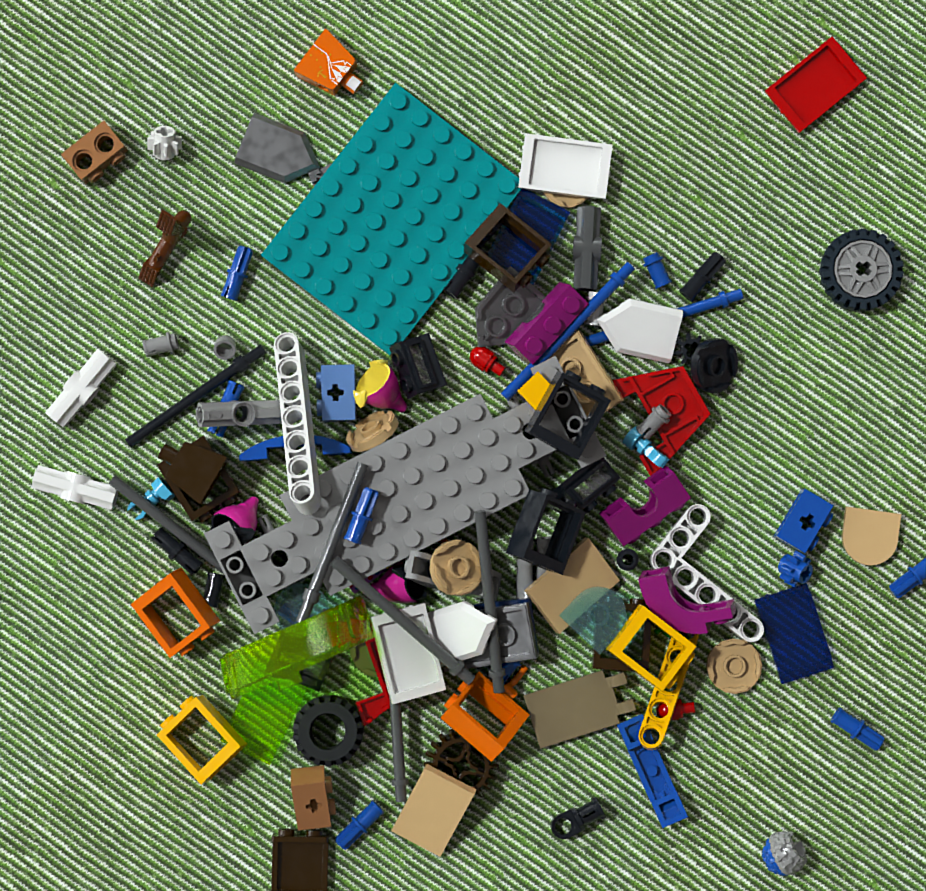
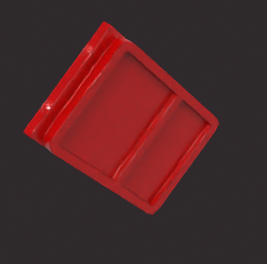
[764,36,867,133]

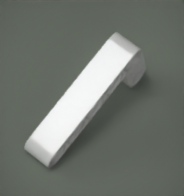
[649,504,764,642]

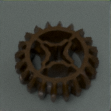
[424,729,499,802]

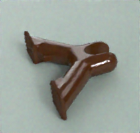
[138,210,192,287]

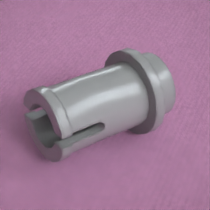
[142,332,179,357]
[636,404,671,440]

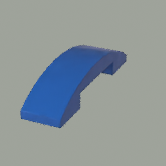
[239,435,352,462]
[617,714,688,828]

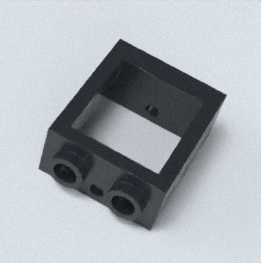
[524,370,611,460]
[506,488,586,575]

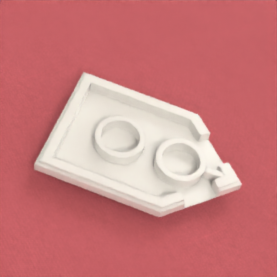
[596,298,683,363]
[428,601,498,667]

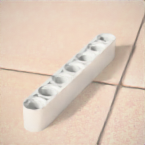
[274,332,321,515]

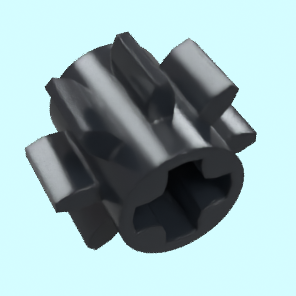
[673,333,702,366]

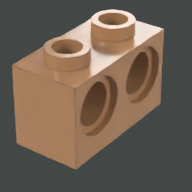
[61,120,128,184]

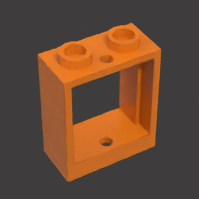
[131,568,220,658]
[441,672,530,762]

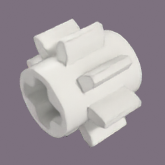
[147,126,182,160]

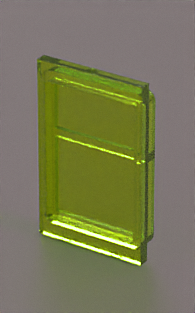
[220,661,308,765]

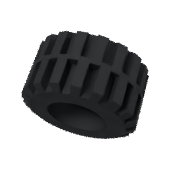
[293,695,364,767]

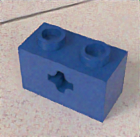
[773,488,834,553]

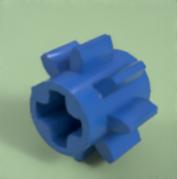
[778,550,813,587]

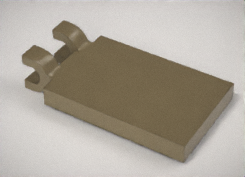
[523,670,636,749]

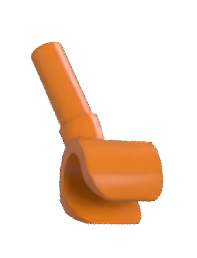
[504,665,528,699]

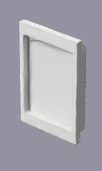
[518,133,613,200]
[371,603,446,704]

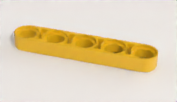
[639,630,699,750]

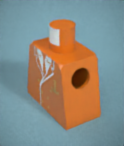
[294,29,363,95]

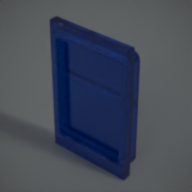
[488,189,570,285]
[754,583,834,684]

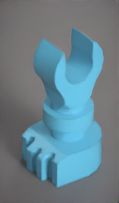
[622,426,669,468]
[127,476,176,520]

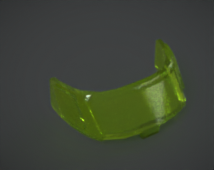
[219,596,374,699]

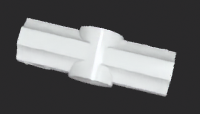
[45,349,117,428]
[32,465,119,510]

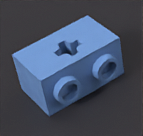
[316,364,357,422]

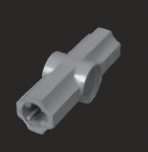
[196,400,281,427]

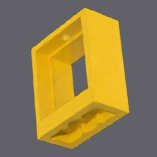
[606,604,696,691]
[157,695,247,785]

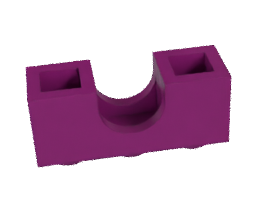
[505,282,589,365]
[599,465,691,547]

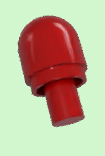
[469,346,506,377]
[656,699,695,721]

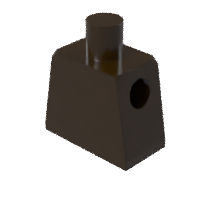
[158,442,230,505]

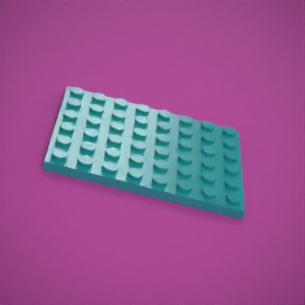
[261,82,521,356]

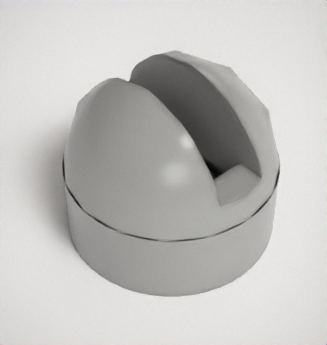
[214,335,236,360]

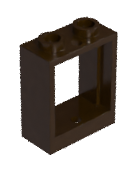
[464,203,552,293]
[157,435,241,523]
[591,596,652,672]

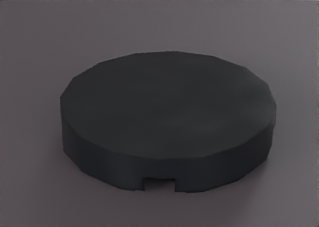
[690,338,738,393]

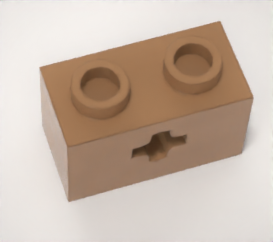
[291,765,336,831]

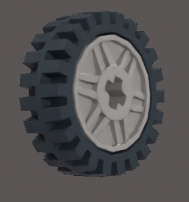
[819,229,904,312]

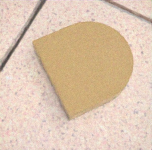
[841,506,901,565]

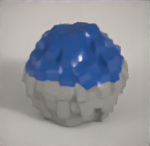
[762,831,807,876]

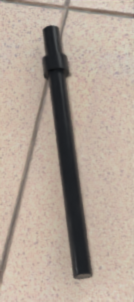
[125,344,267,448]

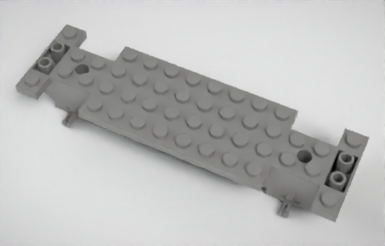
[204,356,607,634]

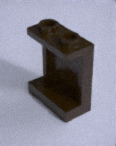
[271,829,329,891]

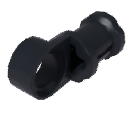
[550,796,606,839]

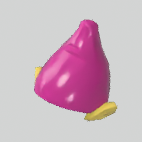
[353,359,407,413]

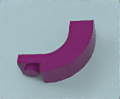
[638,566,736,634]

